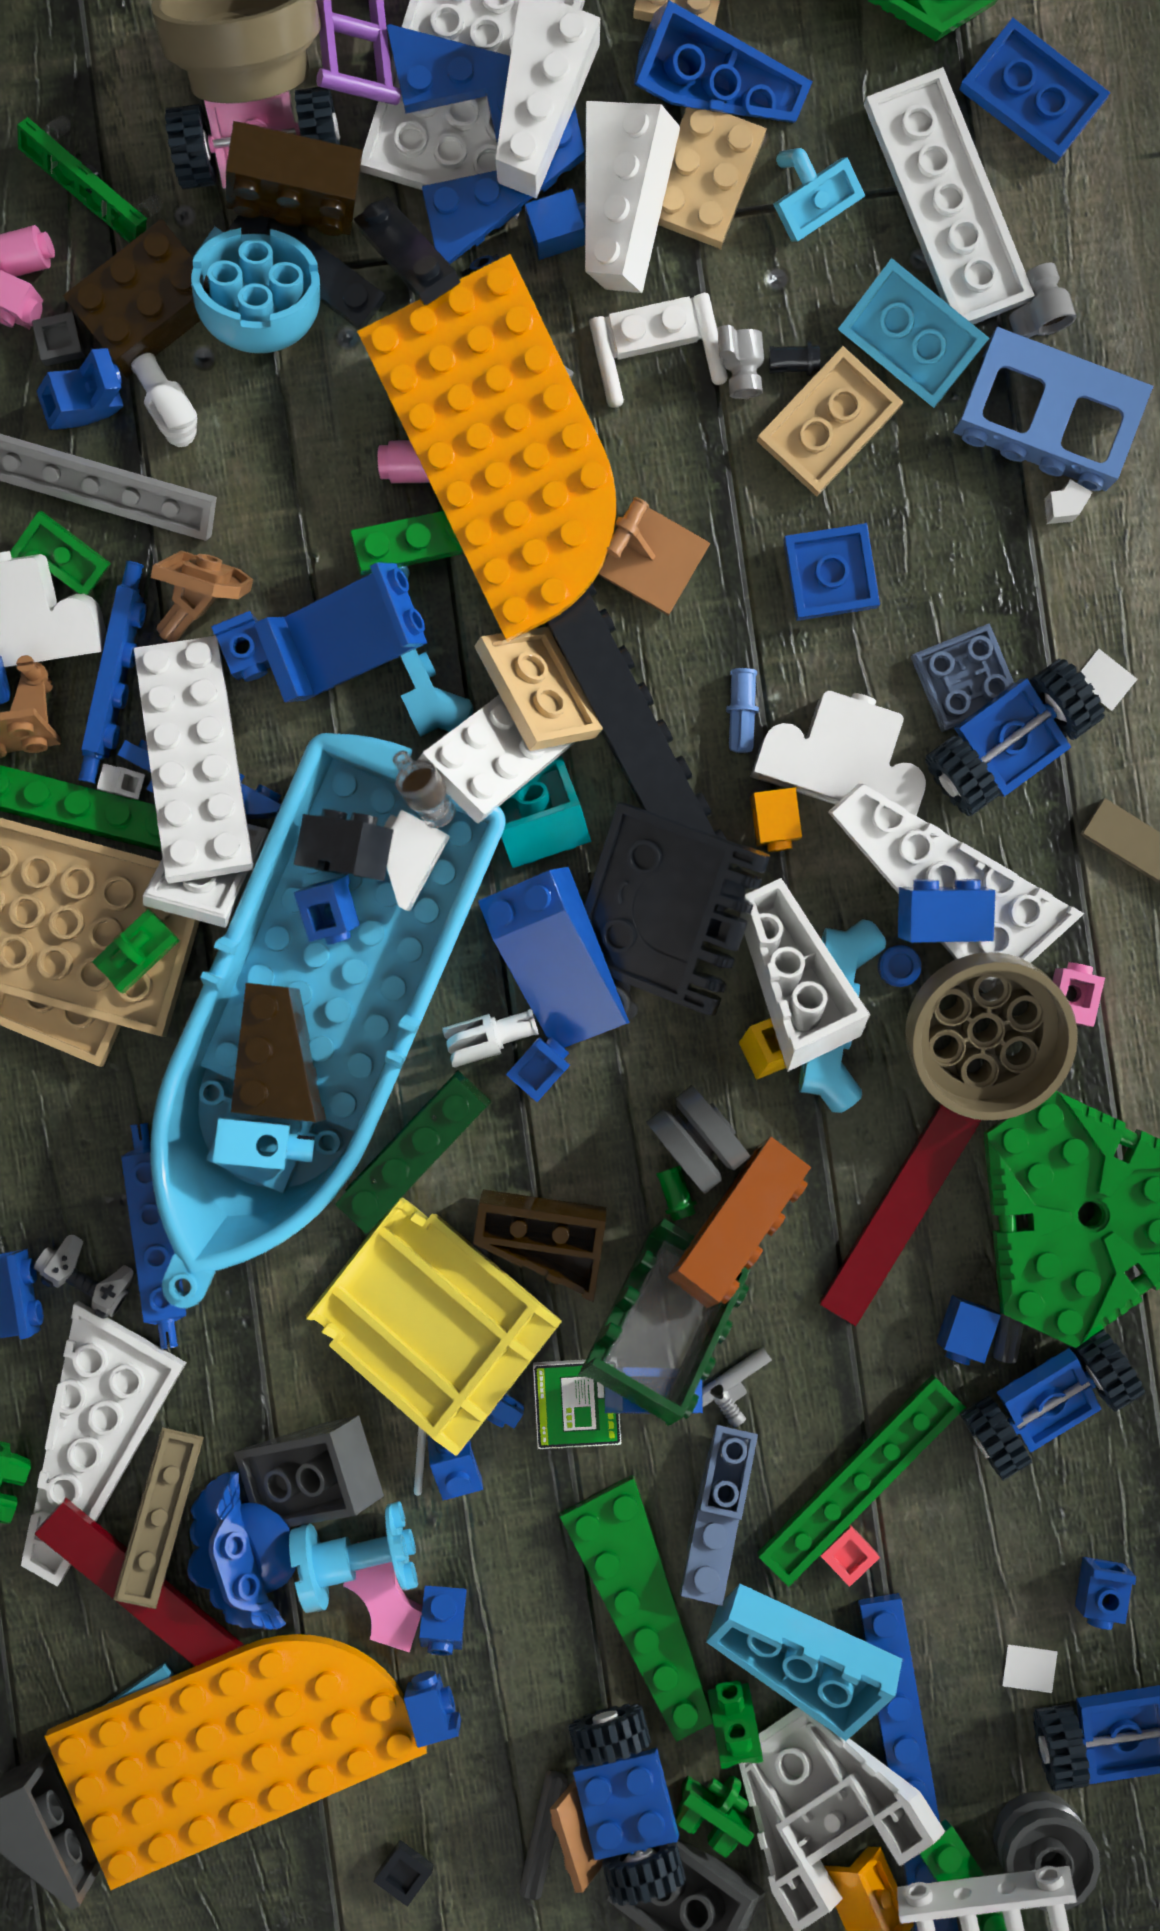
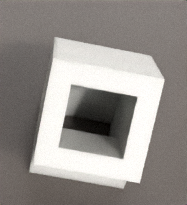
[1044,479,1093,524]
[97,763,145,799]

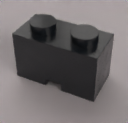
[293,809,394,881]

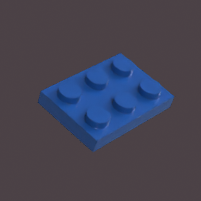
[959,17,1110,164]

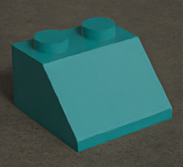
[499,756,592,868]

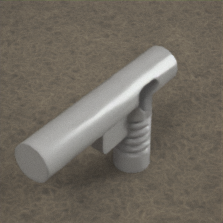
[702,1347,772,1428]

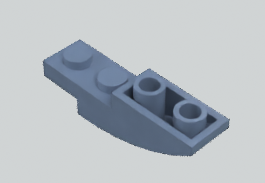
[679,1425,758,1606]

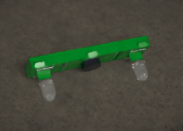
[17,115,163,243]

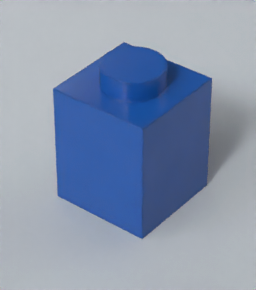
[525,189,586,260]
[936,1295,1001,1365]

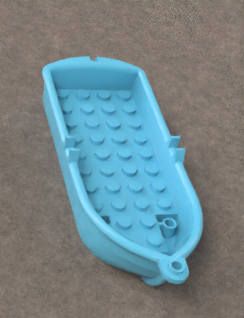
[151,733,505,1308]

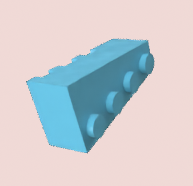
[706,1584,902,1741]

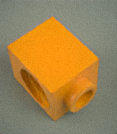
[750,787,802,852]

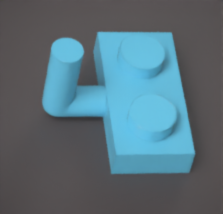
[773,148,865,242]

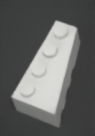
[495,0,600,199]
[585,101,680,293]
[740,878,870,1071]

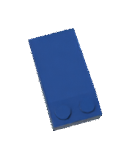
[478,867,630,1048]

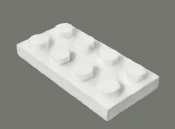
[416,694,575,824]

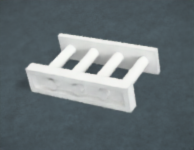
[897,1866,1077,1931]

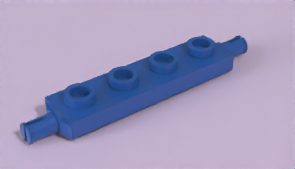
[78,561,146,784]
[121,1123,186,1349]

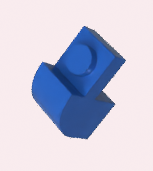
[36,348,124,430]

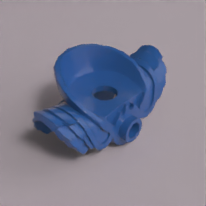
[188,1471,296,1630]

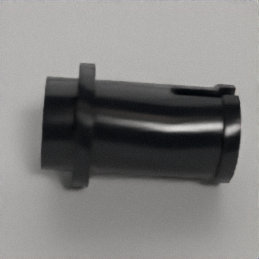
[769,341,820,376]

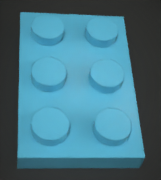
[838,258,990,408]

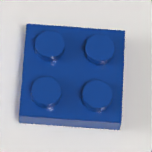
[783,523,880,621]

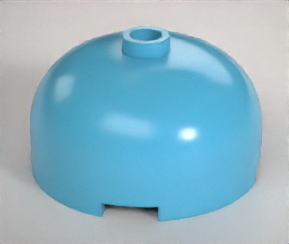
[191,228,320,353]

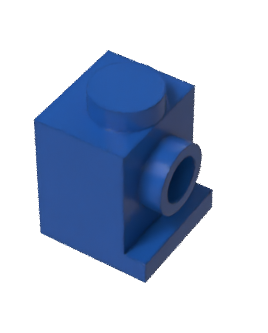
[211,611,270,682]
[294,875,360,945]
[1075,1557,1136,1630]
[404,1671,461,1748]

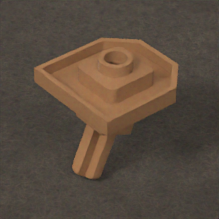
[151,550,253,642]

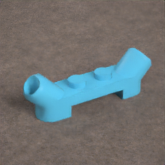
[371,566,474,737]
[799,919,886,1113]

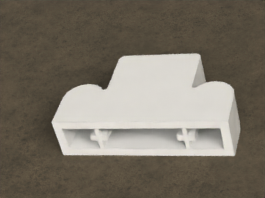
[0,551,107,667]
[750,691,926,816]

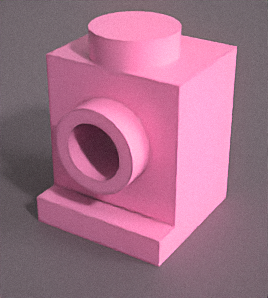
[0,270,43,330]
[1053,962,1105,1027]

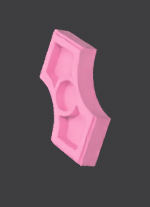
[343,1542,422,1652]

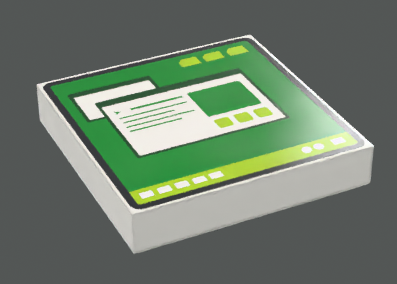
[533,1358,621,1449]

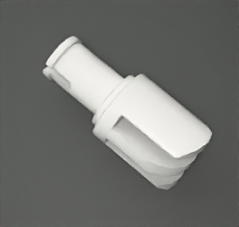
[131,353,197,447]
[442,1009,539,1068]

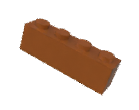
[667,1137,811,1308]

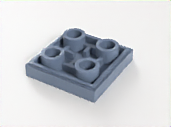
[911,623,1014,733]

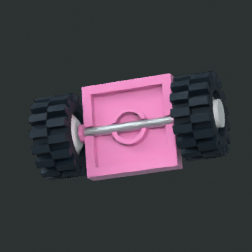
[165,87,340,190]

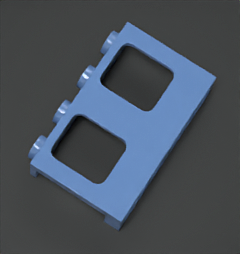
[953,327,1153,491]

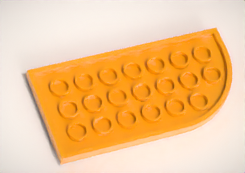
[357,254,616,642]
[45,1634,427,1890]

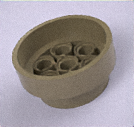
[151,0,321,103]
[905,952,1078,1120]

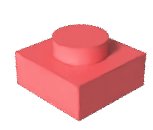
[820,1524,880,1587]

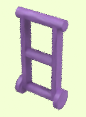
[316,0,401,106]

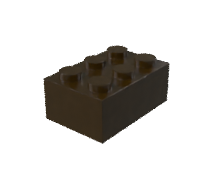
[226,121,363,236]
[63,218,210,378]

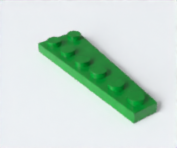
[560,1474,713,1742]

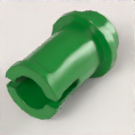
[656,1165,697,1221]

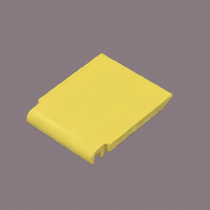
[305,1197,562,1456]

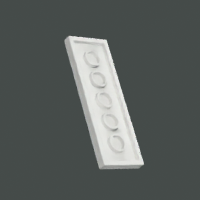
[864,67,1035,324]
[134,636,254,884]

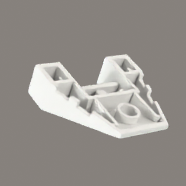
[739,1707,945,1931]

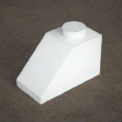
[384,810,450,911]

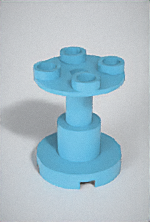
[289,1501,418,1613]

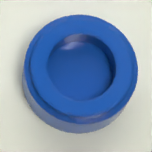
[878,945,921,987]

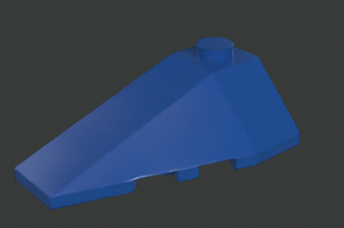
[634,0,813,123]

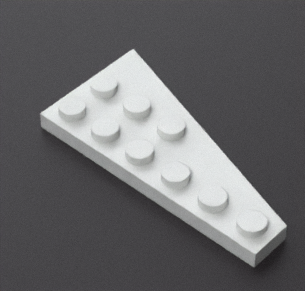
[828,783,1084,993]
[21,1301,187,1586]

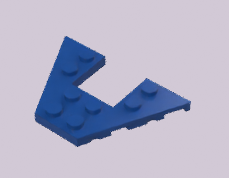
[387,24,585,264]

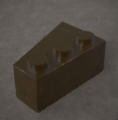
[231,983,326,1122]
[473,1189,607,1303]

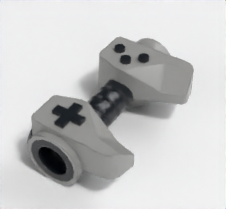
[34,1235,133,1319]

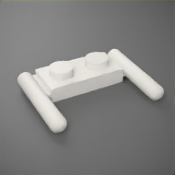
[589,293,728,408]

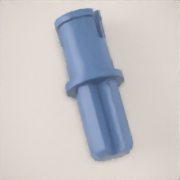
[726,668,759,753]

